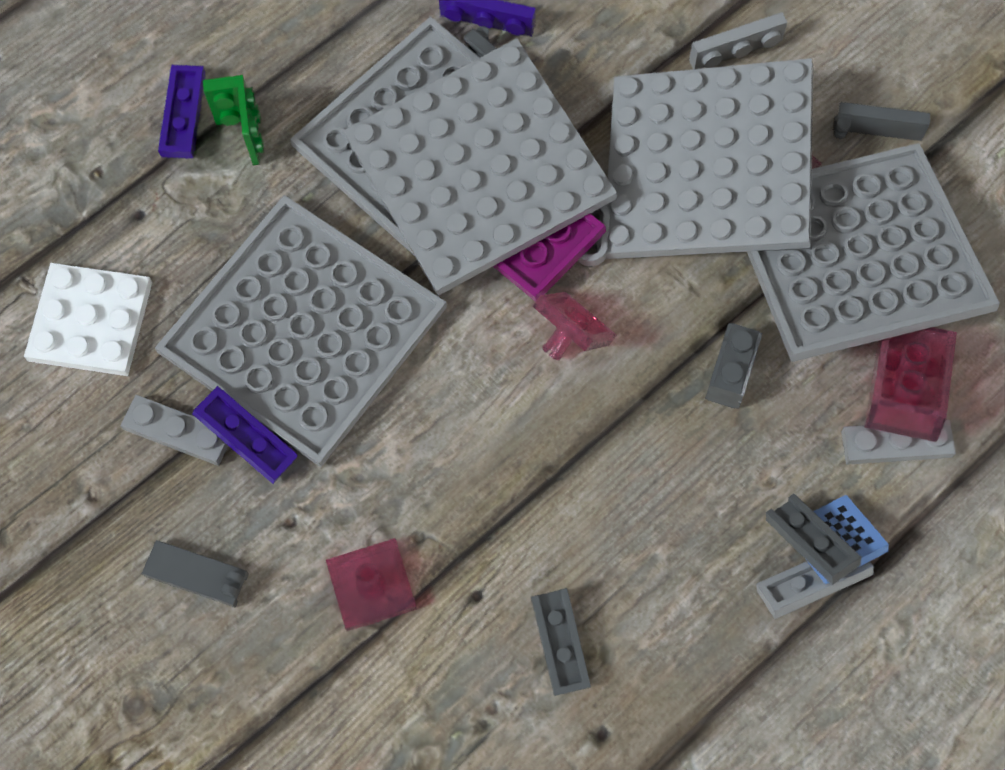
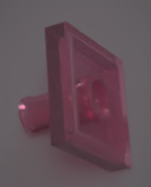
[532,292,616,360]
[326,538,417,632]

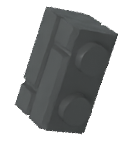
[705,323,763,409]

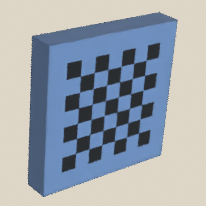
[806,495,889,584]

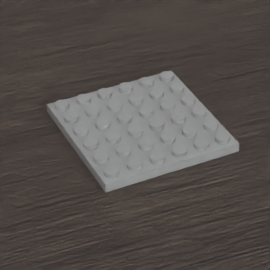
[290,16,479,255]
[342,38,617,296]
[606,58,813,259]
[747,143,1000,362]
[155,195,447,467]

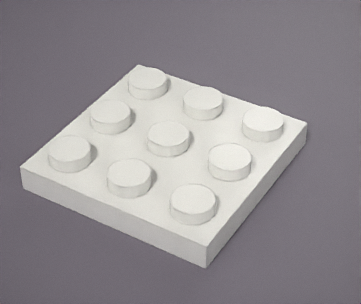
[24,263,152,376]

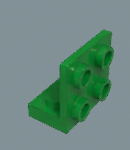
[203,75,264,166]

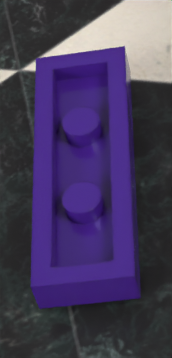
[439,0,536,37]
[158,65,206,159]
[192,386,298,484]

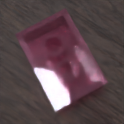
[864,327,957,442]

